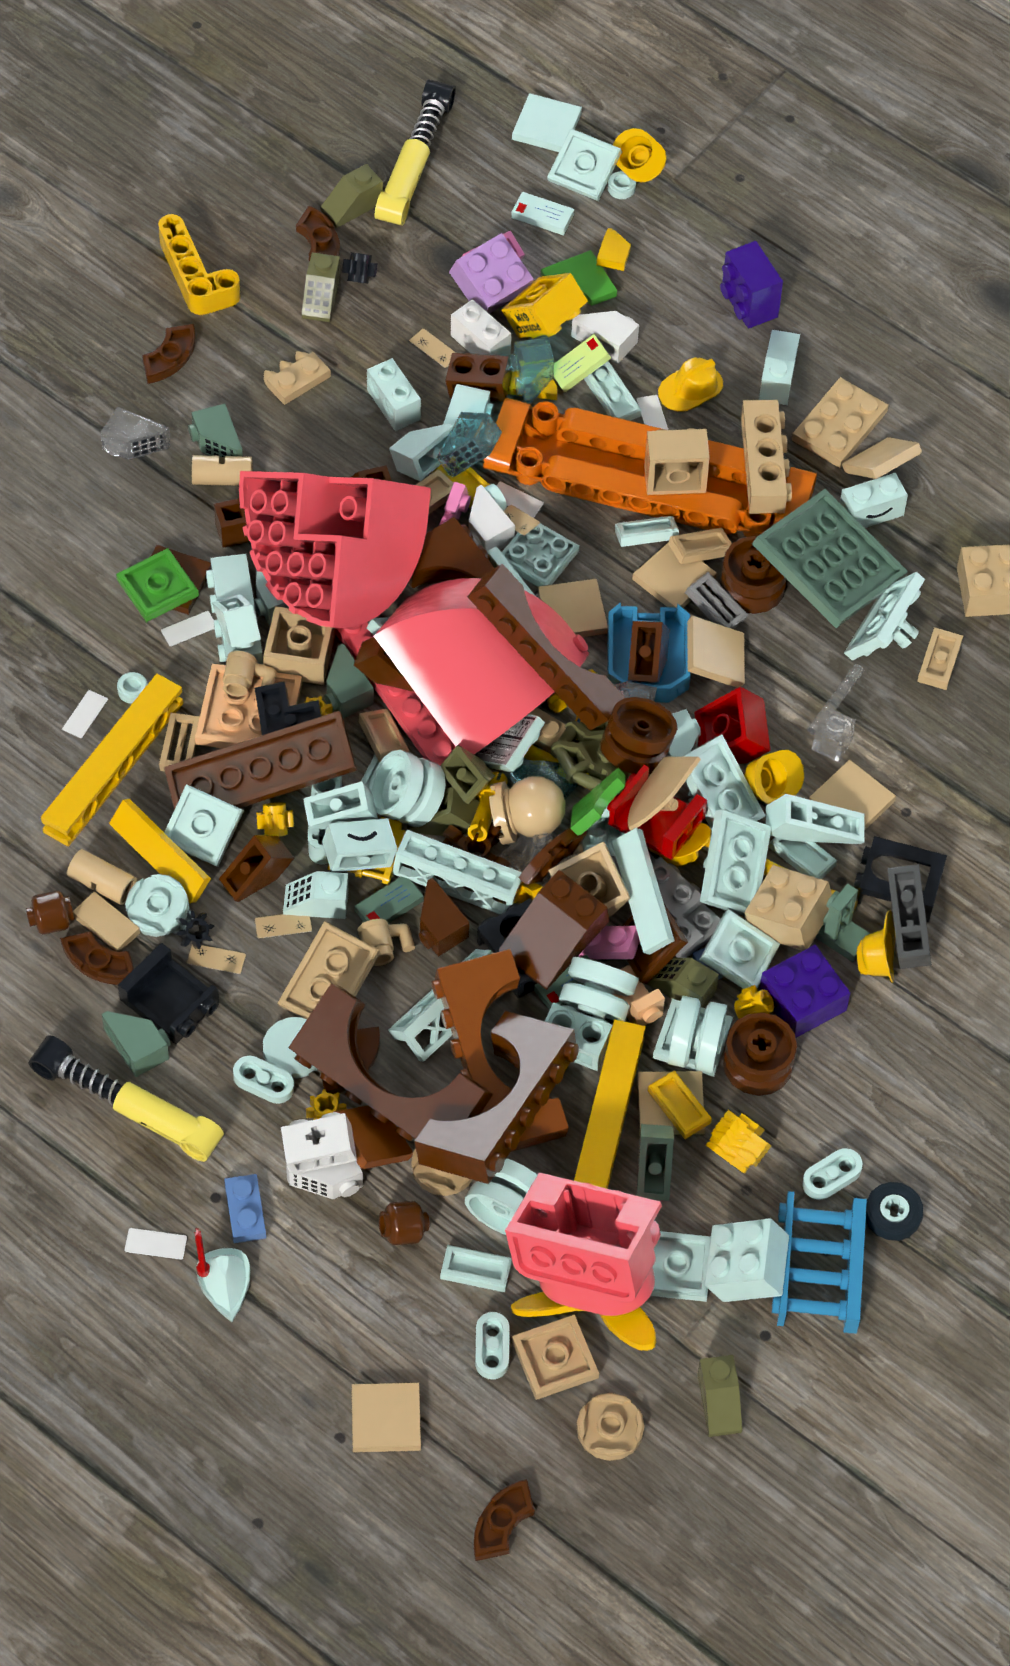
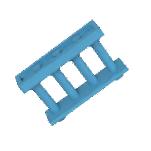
[772,1191,867,1334]

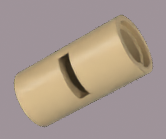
[192,455,253,486]
[67,849,137,905]

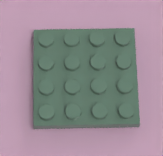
[752,489,908,628]

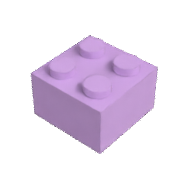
[449,233,534,314]

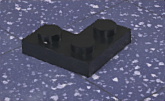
[255,681,322,735]

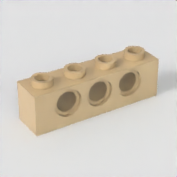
[741,400,792,514]

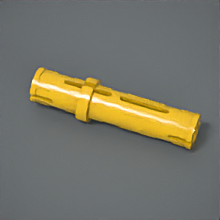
[467,771,508,842]

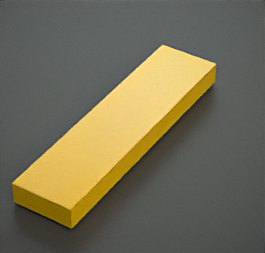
[109,799,211,904]

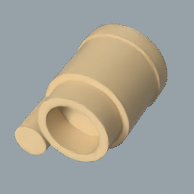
[223,651,276,697]
[357,919,415,966]

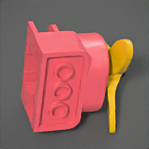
[505,1172,662,1351]

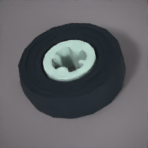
[866,1182,923,1241]

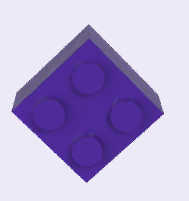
[720,241,783,329]
[759,945,850,1038]

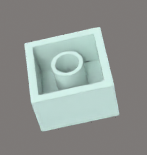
[705,1218,789,1302]

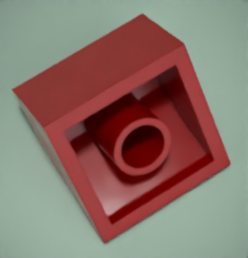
[694,686,771,764]

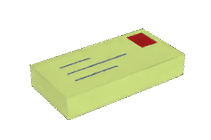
[548,334,611,392]

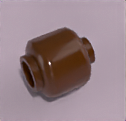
[26,890,74,935]
[379,1201,430,1245]

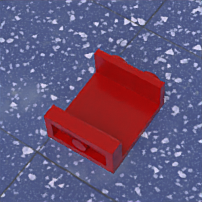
[607,765,707,860]

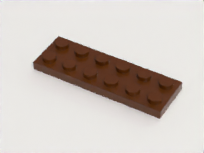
[164,711,357,810]

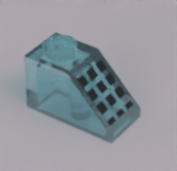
[436,412,502,477]

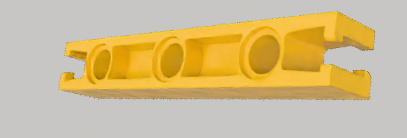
[41,674,183,847]
[574,1019,646,1189]

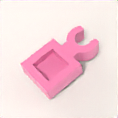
[439,482,471,525]

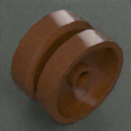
[720,536,786,614]
[600,697,678,774]
[723,1012,797,1096]

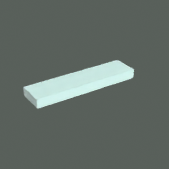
[612,828,675,955]

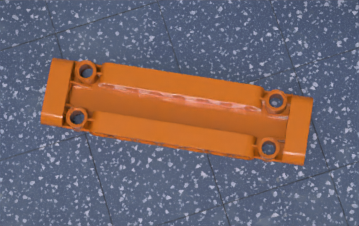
[483,398,817,537]

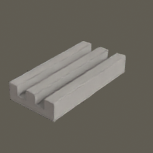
[685,572,748,629]

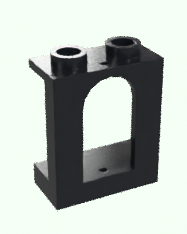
[854,836,947,922]
[477,898,537,999]

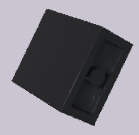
[118,943,219,1044]

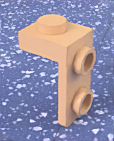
[613,965,665,1026]

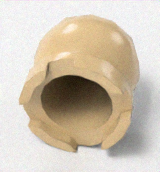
[489,776,565,845]

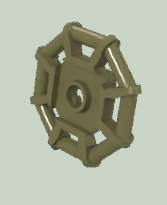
[551,720,651,795]

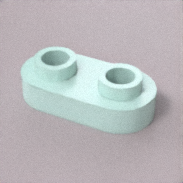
[233,1056,294,1104]
[802,1148,863,1200]
[475,1312,509,1379]

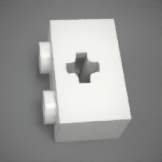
[451,299,511,356]
[281,1112,357,1175]

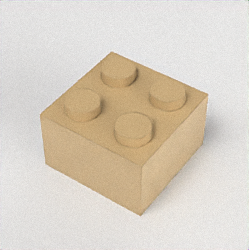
[644,428,710,495]
[957,545,1010,617]
[263,606,335,685]
[744,865,832,951]

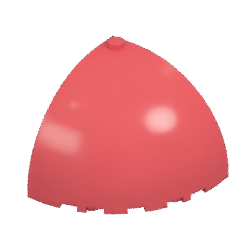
[239,471,431,628]

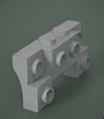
[612,853,721,958]

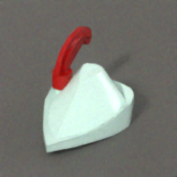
[194,1228,250,1322]

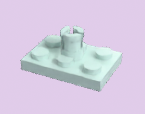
[844,572,925,660]
[682,734,766,830]
[700,810,772,917]

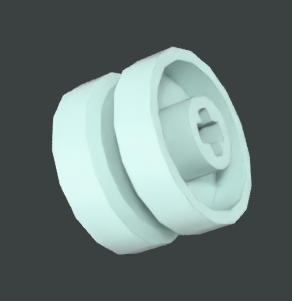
[369,750,446,827]
[559,957,639,1022]
[668,996,727,1074]
[465,1159,537,1235]

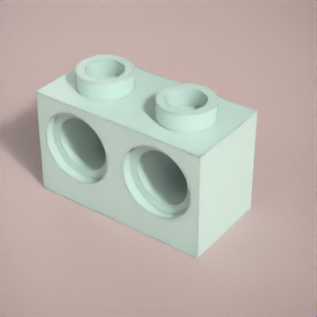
[367,358,421,431]
[545,1003,613,1071]

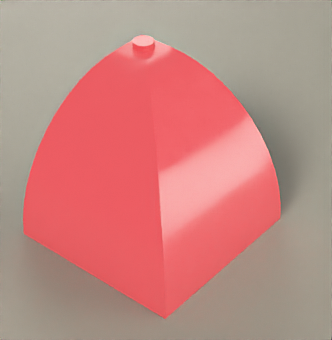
[374,578,589,754]

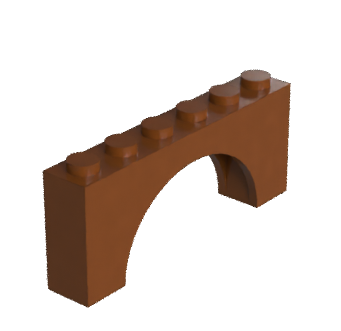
[431,949,569,1152]

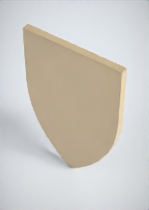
[628,757,701,830]

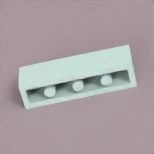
[206,554,263,665]

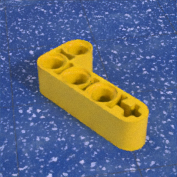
[158,214,240,315]

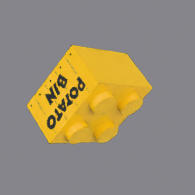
[501,273,588,339]

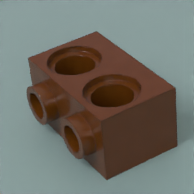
[445,353,512,402]

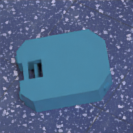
[607,602,690,703]

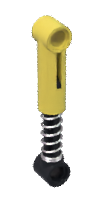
[374,79,456,226]
[28,1035,224,1162]

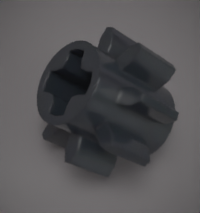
[342,252,378,284]
[173,910,215,949]

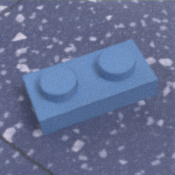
[224,1174,266,1243]

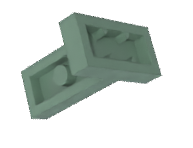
[815,883,870,962]

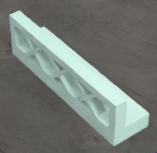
[392,830,522,915]
[388,949,493,1061]

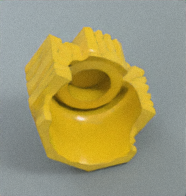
[706,1110,772,1174]

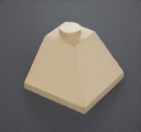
[548,842,631,917]

